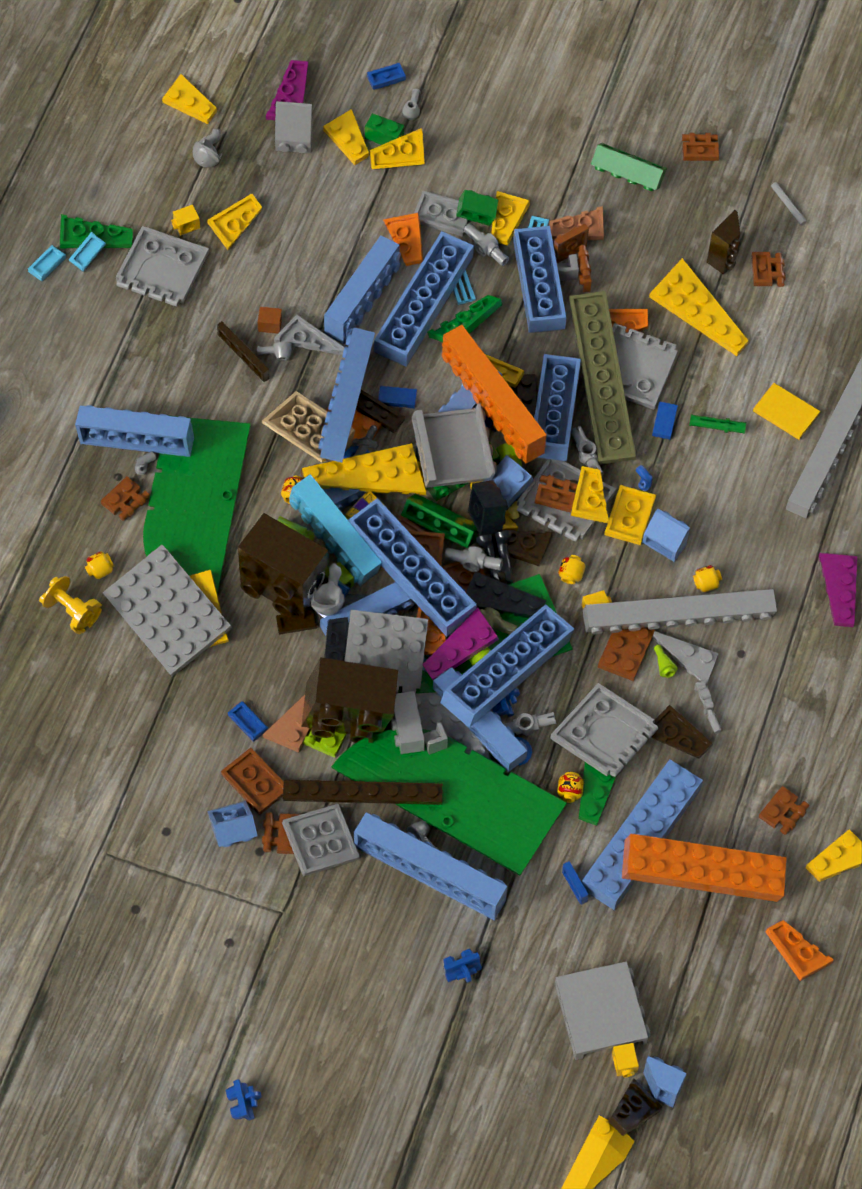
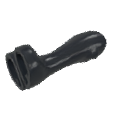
[476,531,513,585]

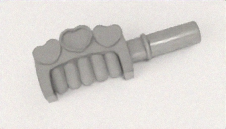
[694,681,722,734]

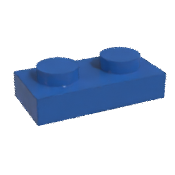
[367,63,406,90]

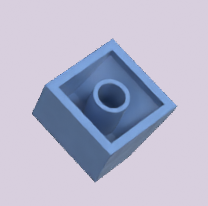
[482,455,534,508]
[208,801,257,847]

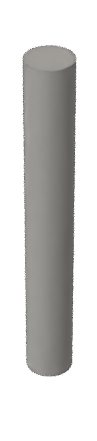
[771,182,807,226]

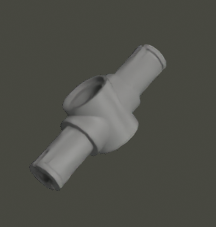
[464,223,509,266]
[571,426,604,476]
[445,546,503,572]
[504,712,556,736]

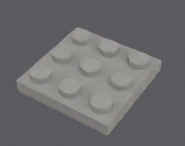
[282,804,360,877]

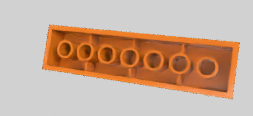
[441,325,547,464]
[622,834,786,902]

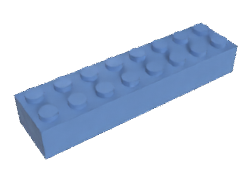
[374,231,474,367]
[318,328,375,463]
[348,498,476,637]
[440,604,574,728]
[582,759,703,910]
[354,812,507,920]

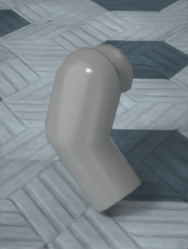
[135,451,156,475]

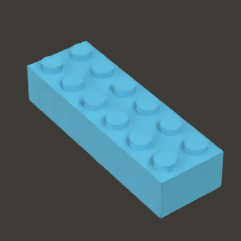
[289,474,382,586]

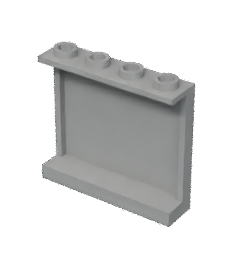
[412,403,497,488]
[555,961,650,1060]

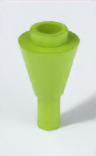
[654,645,678,678]

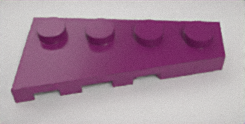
[266,60,308,121]
[819,553,857,627]
[422,608,499,680]

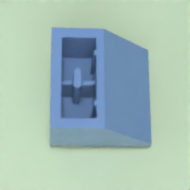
[642,509,690,562]
[643,1056,686,1108]

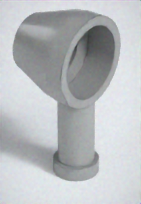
[402,89,421,120]
[257,342,292,361]
[407,820,439,850]

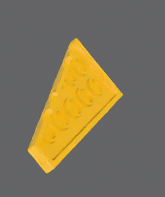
[649,258,748,356]
[302,443,426,496]

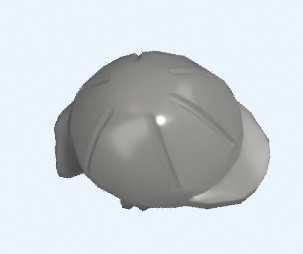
[192,129,222,167]
[311,563,344,616]

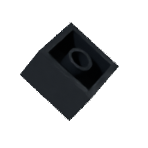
[468,480,508,536]

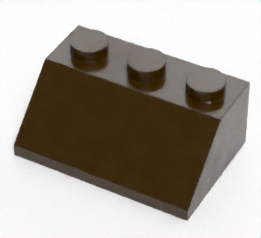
[706,210,740,275]

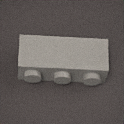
[391,691,424,754]

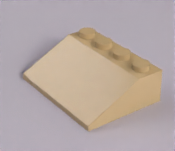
[262,391,355,463]

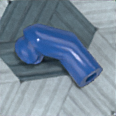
[635,465,653,491]

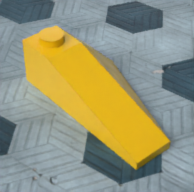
[561,1115,635,1189]

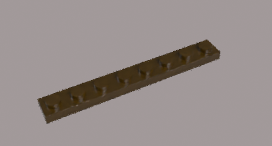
[283,780,443,805]

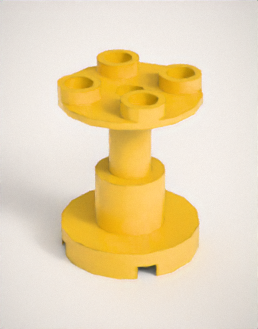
[39,576,102,634]

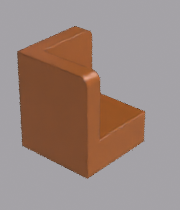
[257,307,282,334]

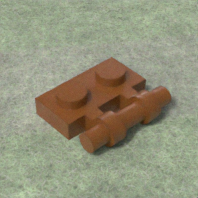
[682,133,719,161]
[577,245,592,292]
[751,252,786,287]
[534,474,577,513]
[101,476,150,521]
[759,786,809,835]
[262,812,299,854]

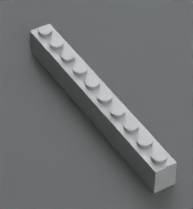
[786,357,862,518]
[583,589,777,634]

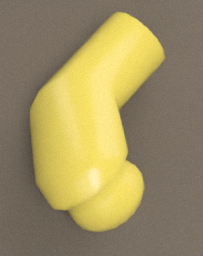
[508,501,519,519]

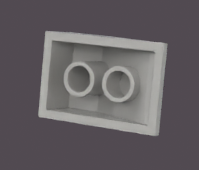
[275,101,313,153]

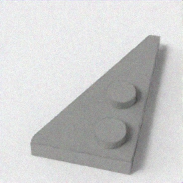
[274,314,344,355]
[653,631,718,686]

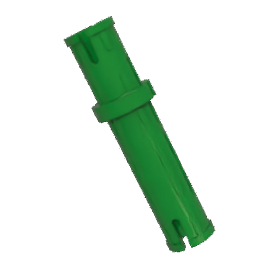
[689,414,746,434]

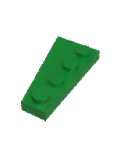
[60,214,133,248]
[427,295,503,342]
[578,762,617,826]

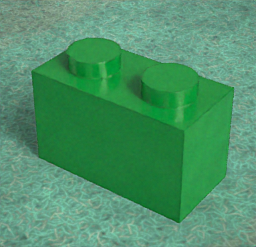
[365,113,404,145]
[456,190,498,226]

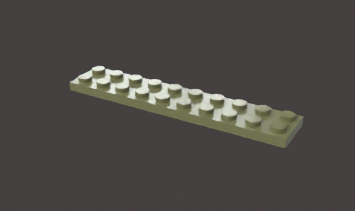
[569,291,636,464]

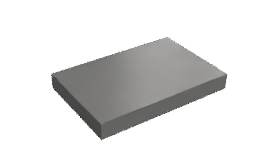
[414,191,469,236]

